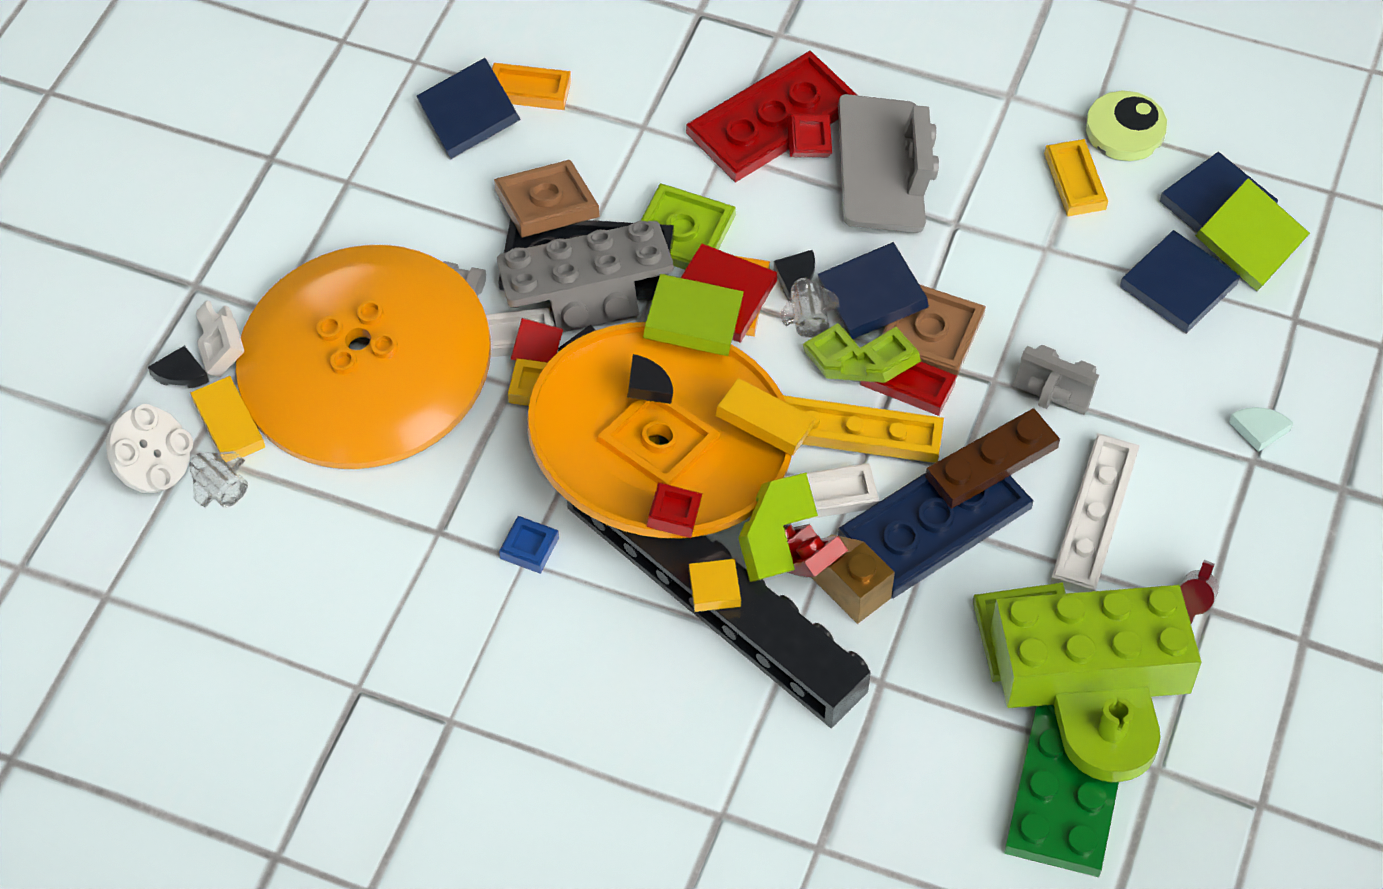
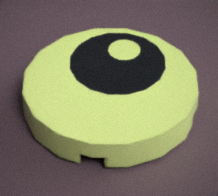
[1086,90,1167,161]

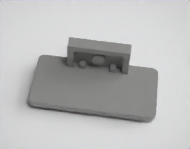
[838,94,939,233]
[497,221,674,332]

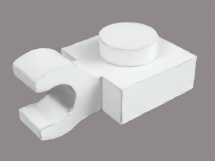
[196,300,245,377]

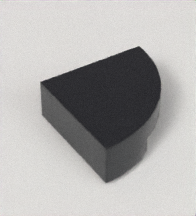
[773,250,815,301]
[148,345,209,388]
[627,354,673,404]

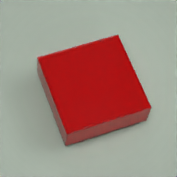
[787,114,833,158]
[511,317,563,363]
[646,482,703,538]

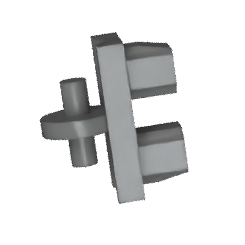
[1013,345,1099,415]

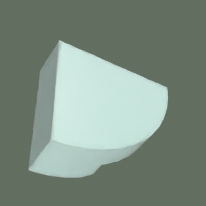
[1229,407,1293,452]

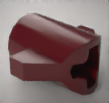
[1180,560,1219,624]

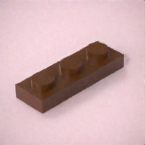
[925,408,1060,509]

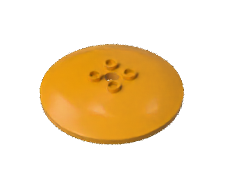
[236,245,491,469]
[527,322,792,538]

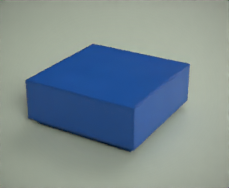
[499,516,559,574]

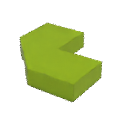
[803,323,921,383]
[738,472,818,582]

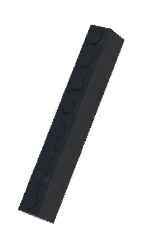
[567,501,871,729]

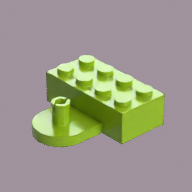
[990,585,1202,782]

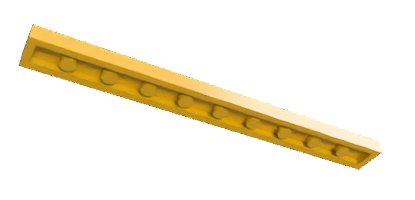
[508,358,944,463]

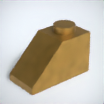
[811,534,895,624]

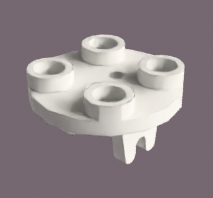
[106,404,193,493]

